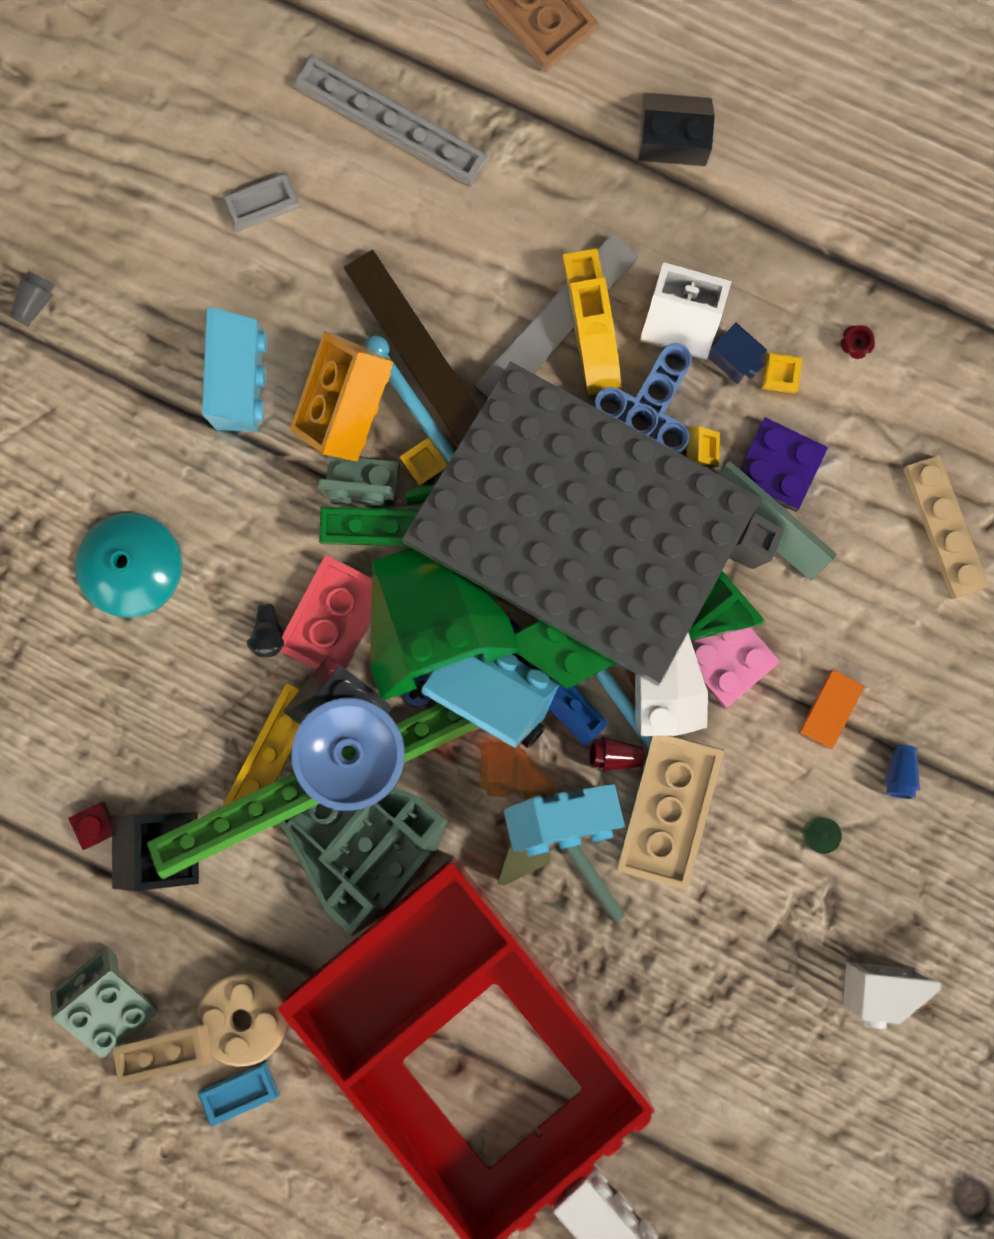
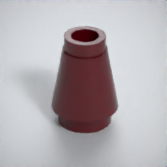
[589,736,644,772]

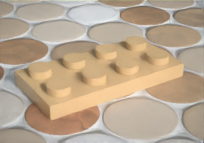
[617,736,725,890]

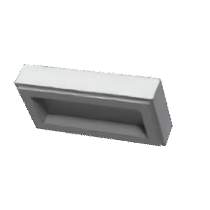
[222,172,300,232]

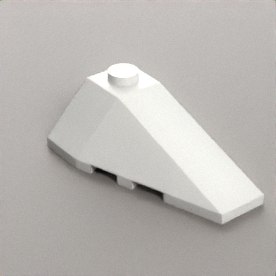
[635,633,708,736]

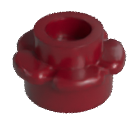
[840,325,875,359]

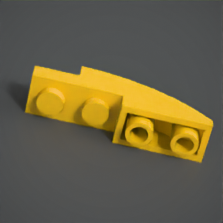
[562,248,622,397]

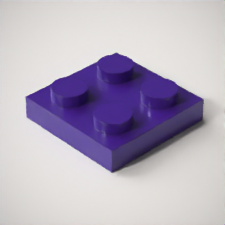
[739,417,828,512]

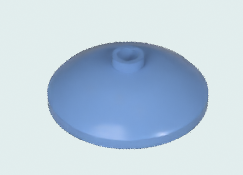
[292,698,404,811]

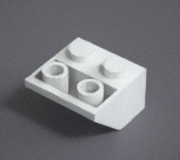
[640,262,732,360]

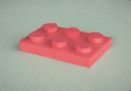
[281,554,372,670]

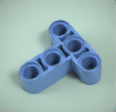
[594,343,692,454]

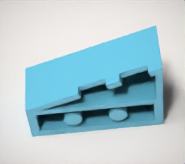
[503,784,625,857]

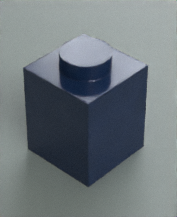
[708,322,767,384]

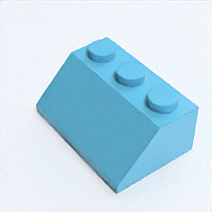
[202,307,268,432]
[421,653,559,748]

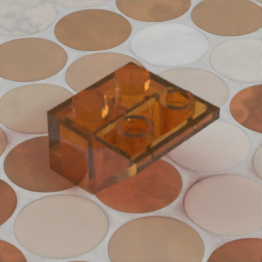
[480,743,555,799]

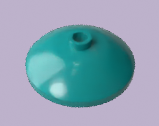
[75,513,182,618]

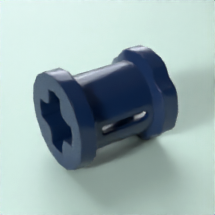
[402,675,433,706]

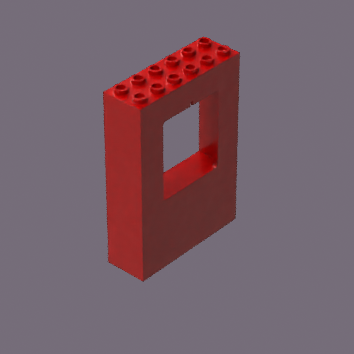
[277,856,655,1239]

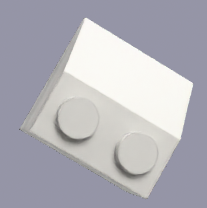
[843,962,941,1029]

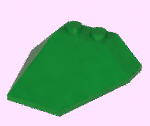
[370,548,521,701]

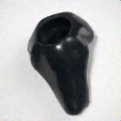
[247,604,284,657]

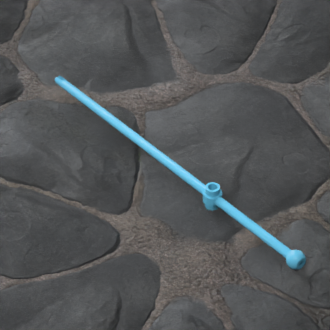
[362,335,652,750]

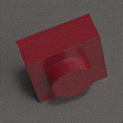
[68,802,112,850]

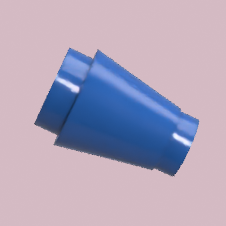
[883,745,920,799]

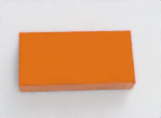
[798,670,865,749]

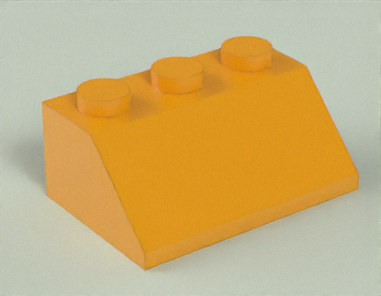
[290,331,394,462]

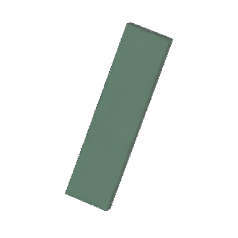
[718,460,837,581]

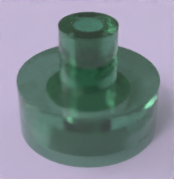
[803,817,842,854]

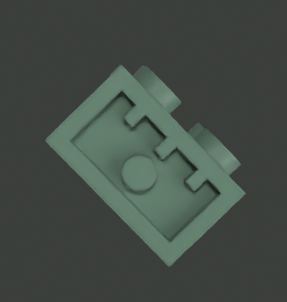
[318,456,400,508]
[50,946,158,1057]

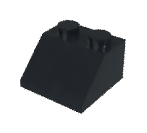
[638,92,715,167]
[283,655,393,750]
[112,812,199,891]

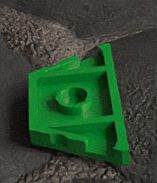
[688,570,765,641]
[515,621,617,690]

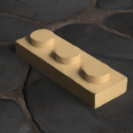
[113,1025,213,1085]

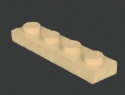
[903,455,989,599]

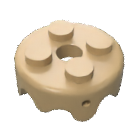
[196,968,290,1067]

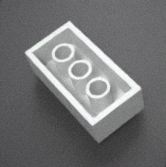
[553,1163,659,1239]

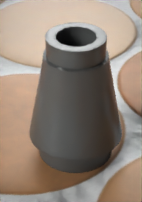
[10,271,54,327]

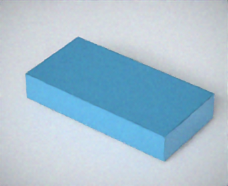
[197,1060,280,1127]

